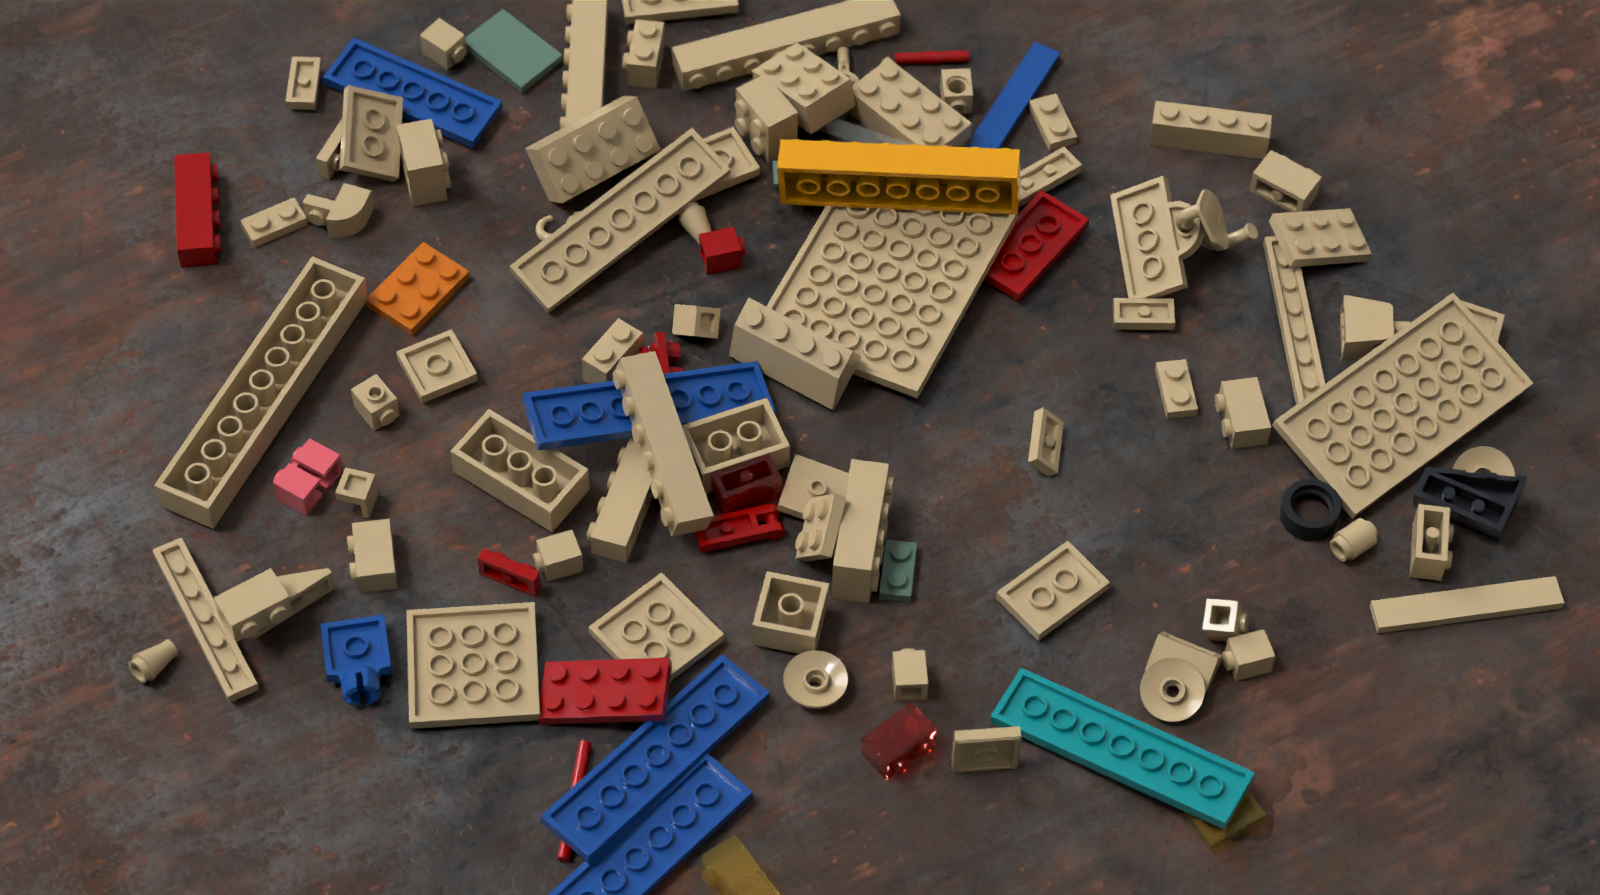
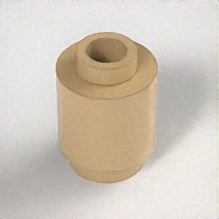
[1330,518,1378,562]

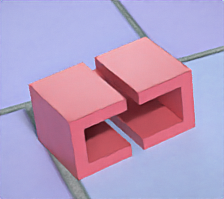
[273,438,343,516]

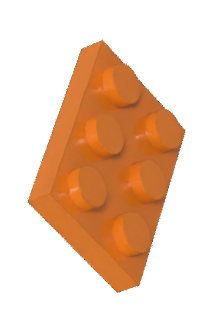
[365,242,470,336]

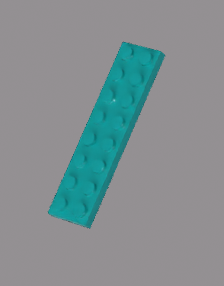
[990,668,1255,830]

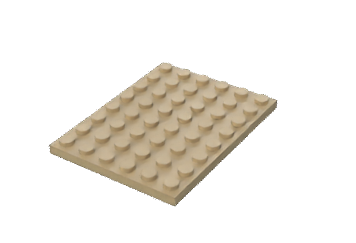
[766,206,1018,398]

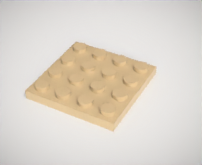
[407,602,540,729]

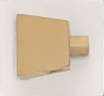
[1340,295,1411,360]

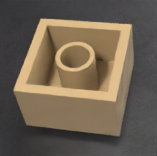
[734,74,798,164]
[397,119,451,207]
[752,571,829,654]

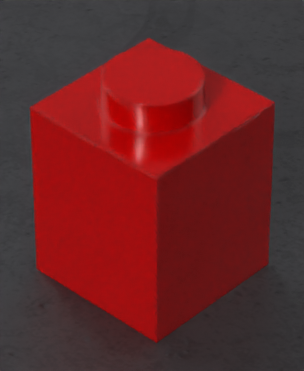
[699,226,746,275]

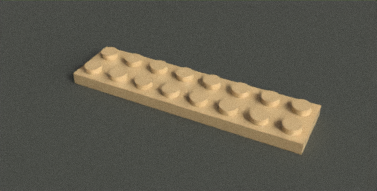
[510,128,731,313]

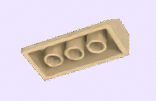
[729,297,862,411]

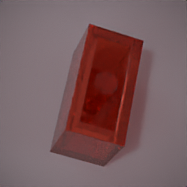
[711,453,782,514]
[861,702,937,781]

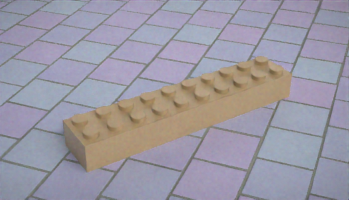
[154,256,368,529]

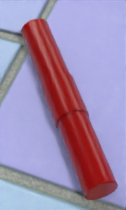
[894,50,969,64]

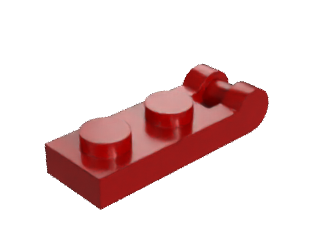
[694,504,785,553]

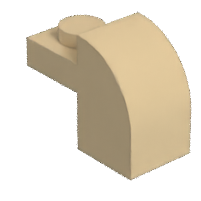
[303,183,374,238]

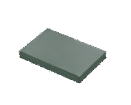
[465,9,563,93]

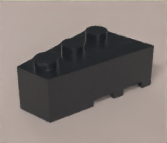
[1413,467,1527,541]

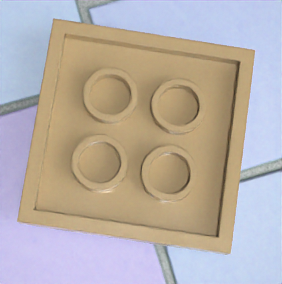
[588,572,724,682]

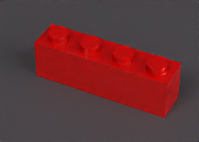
[174,152,222,268]

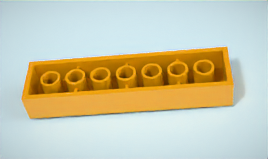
[777,139,1020,215]

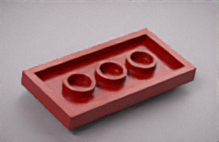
[984,190,1089,302]
[537,657,672,725]

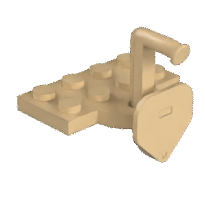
[1110,176,1258,298]

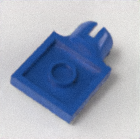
[320,614,392,707]

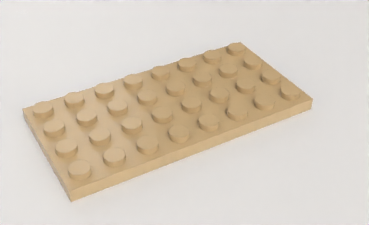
[1272,292,1534,519]

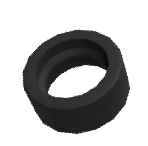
[1280,479,1342,541]

